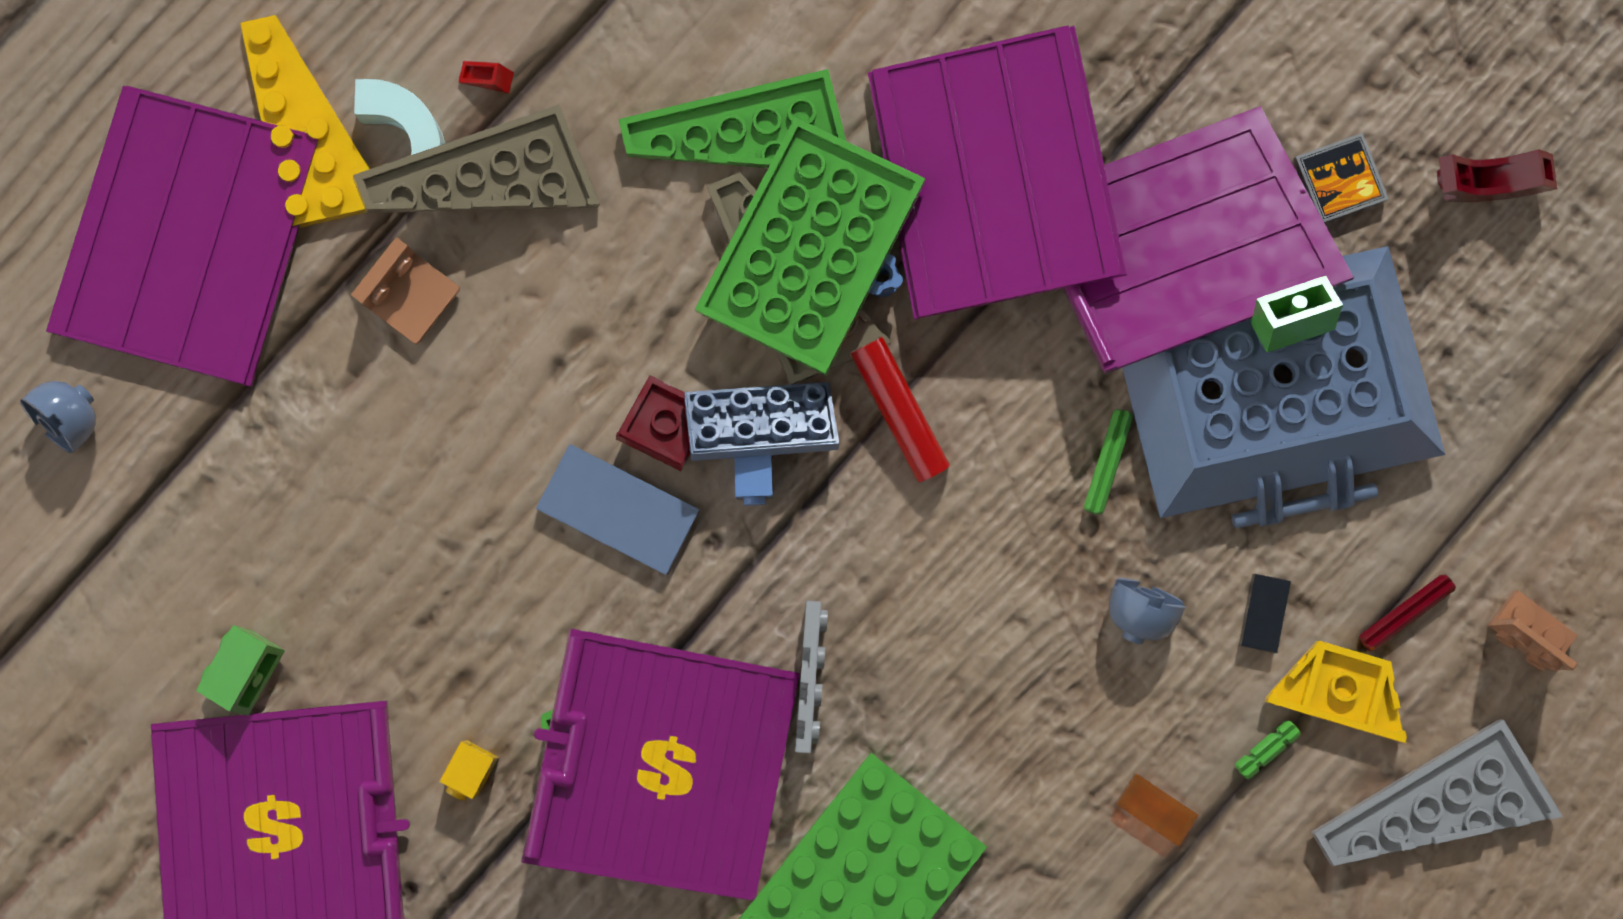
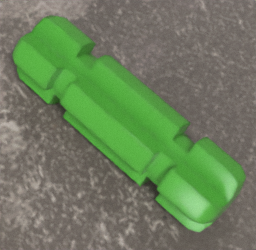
[1235,720,1301,779]

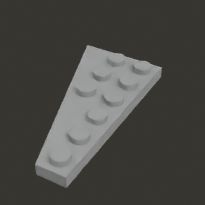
[1311,719,1563,866]

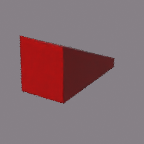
[458,61,514,94]

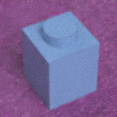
[734,455,773,506]

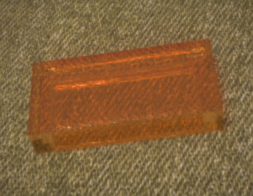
[1115,773,1199,846]

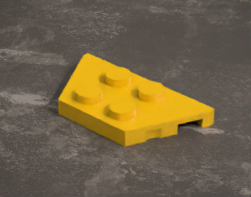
[1264,641,1407,743]

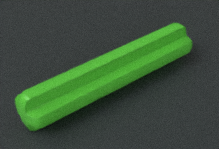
[1084,409,1133,515]

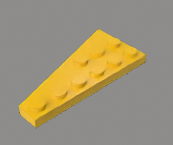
[240,15,370,228]

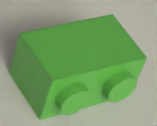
[1251,276,1343,353]
[196,625,285,715]

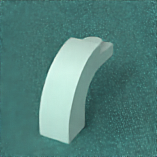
[354,79,445,155]

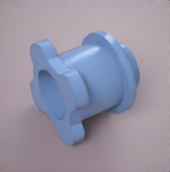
[870,254,903,297]

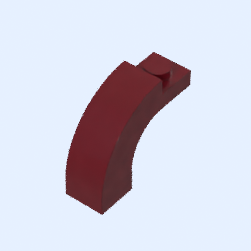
[1437,149,1557,202]

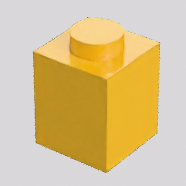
[439,740,499,801]

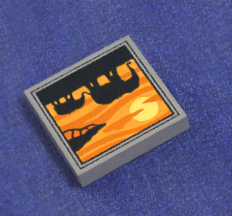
[1293,133,1389,223]

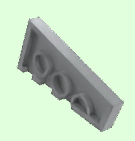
[795,601,828,753]

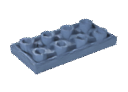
[684,382,839,461]

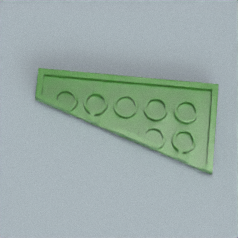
[618,69,846,168]

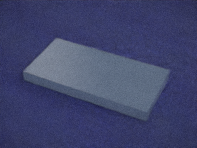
[536,444,700,575]

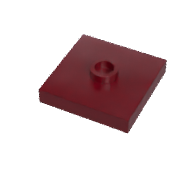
[616,375,691,471]

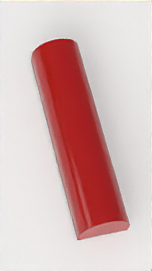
[849,336,951,483]

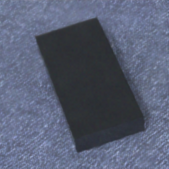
[1238,574,1291,653]

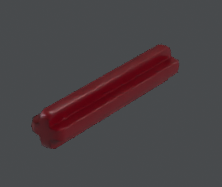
[1359,574,1456,651]

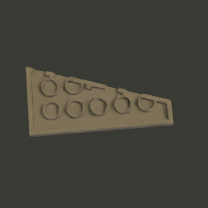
[353,105,600,213]

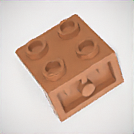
[351,237,460,344]
[1488,590,1578,672]

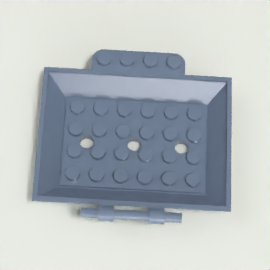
[1122,246,1446,529]

